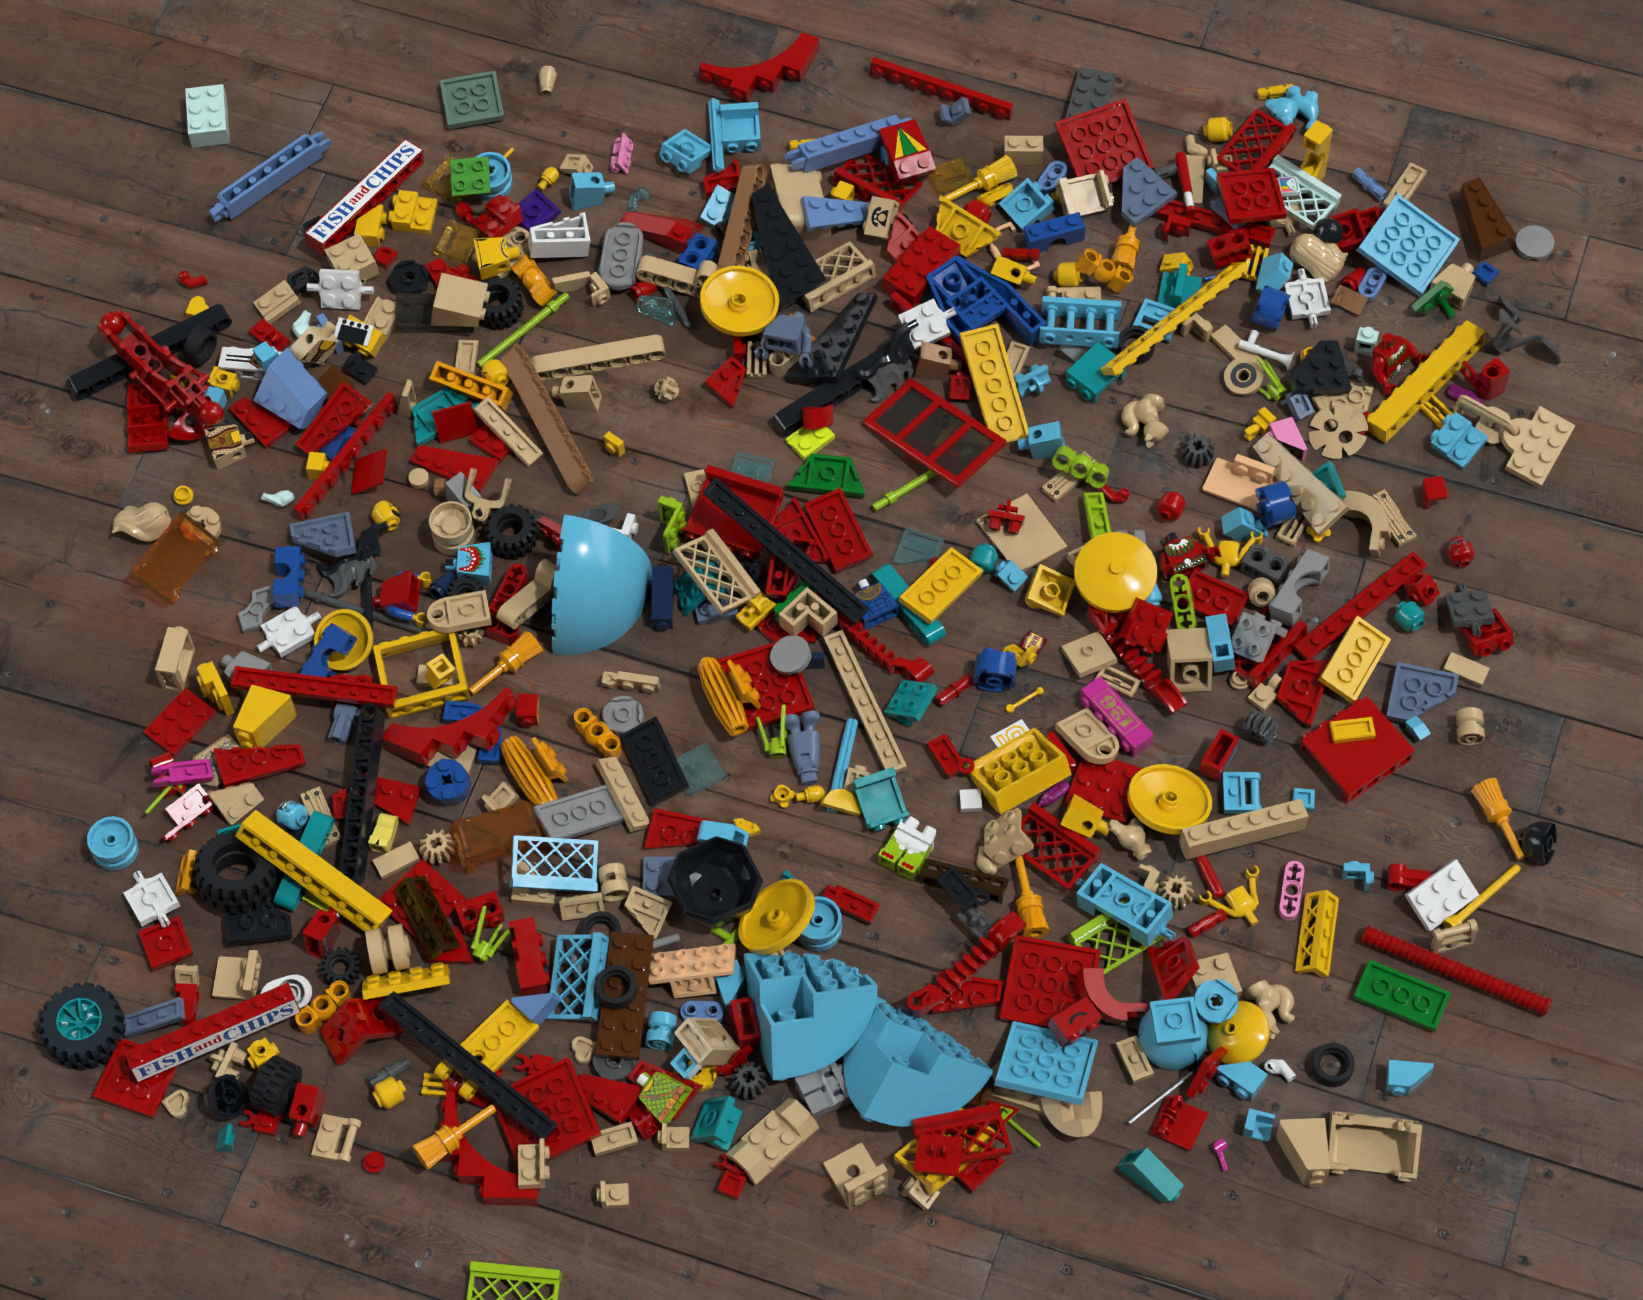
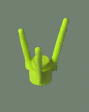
[1257,358,1287,401]
[756,704,787,758]
[471,906,510,962]

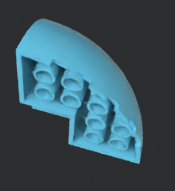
[551,515,652,655]
[744,951,878,1081]
[843,997,993,1127]

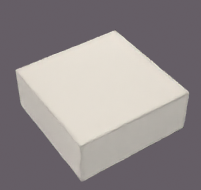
[960,789,982,812]

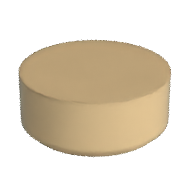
[408,468,429,489]

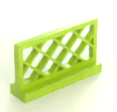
[1068,898,1166,975]
[467,1261,562,1300]

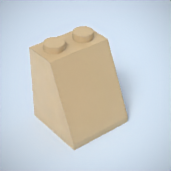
[431,273,490,327]
[1165,628,1213,692]
[1276,1118,1330,1187]

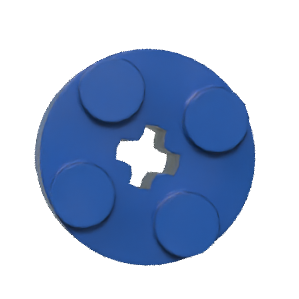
[1251,285,1291,331]
[1255,480,1297,528]
[973,647,1017,693]
[425,759,471,805]

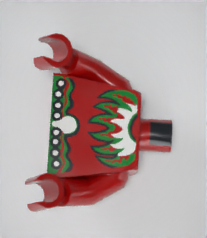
[1371,333,1429,396]
[1158,532,1222,581]

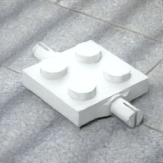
[1284,268,1331,328]
[307,269,374,310]
[898,298,957,351]
[256,607,321,658]
[123,871,180,927]

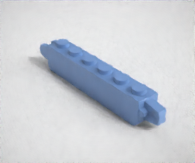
[784,115,912,173]
[209,131,332,222]

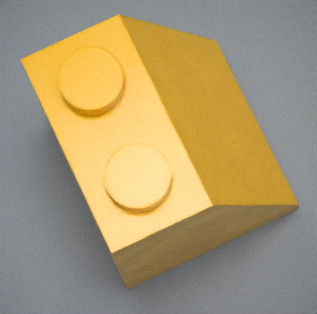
[233,685,297,749]

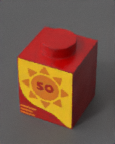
[516,693,540,727]

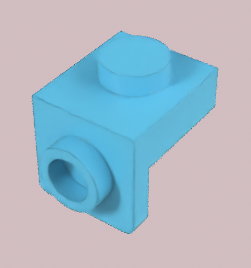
[993,560,1028,592]
[1342,861,1374,891]

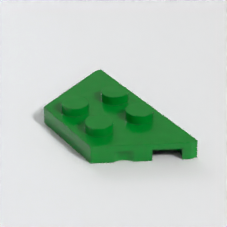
[788,453,865,498]

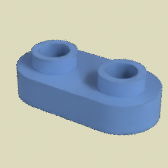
[1038,161,1067,194]
[1358,267,1386,302]
[680,1001,724,1023]

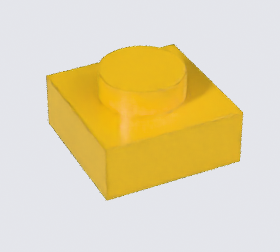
[604,431,625,457]

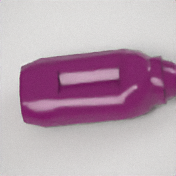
[1447,384,1484,405]
[1038,780,1070,807]

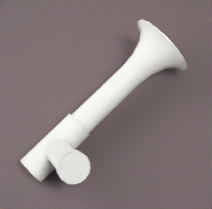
[1238,330,1295,371]

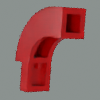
[1076,968,1148,1024]

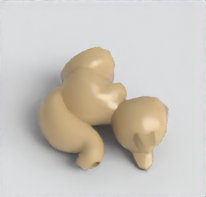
[1121,394,1169,448]
[1243,980,1295,1039]

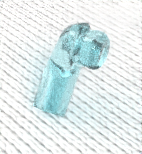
[627,187,649,212]

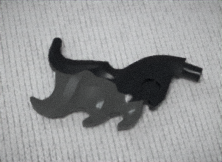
[853,319,919,402]
[317,521,389,598]

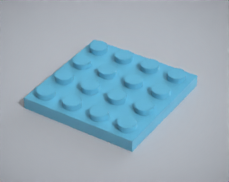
[1356,193,1460,297]
[995,1021,1098,1105]

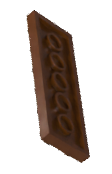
[595,932,654,1061]

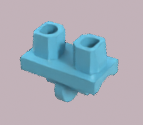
[1013,364,1051,398]

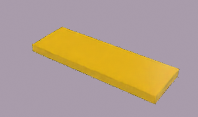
[959,324,1029,444]

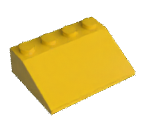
[964,727,1072,815]

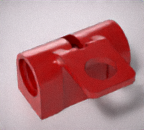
[1460,357,1510,400]

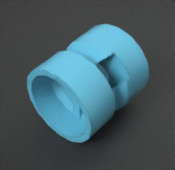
[645,1011,677,1051]

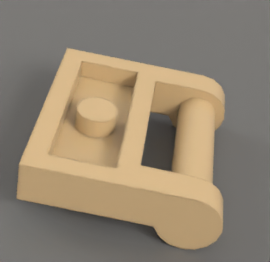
[1430,919,1478,954]
[311,1114,361,1164]

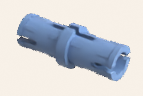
[1351,167,1388,201]

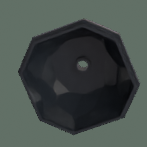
[667,836,763,928]

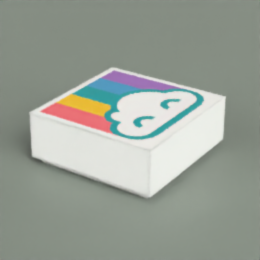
[1277,176,1300,197]

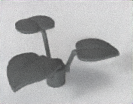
[1491,295,1561,365]

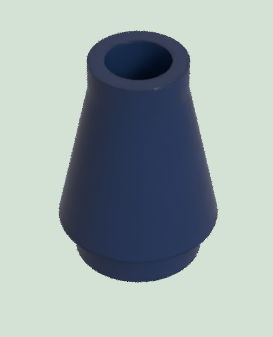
[429,571,457,600]

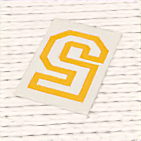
[990,719,1029,747]

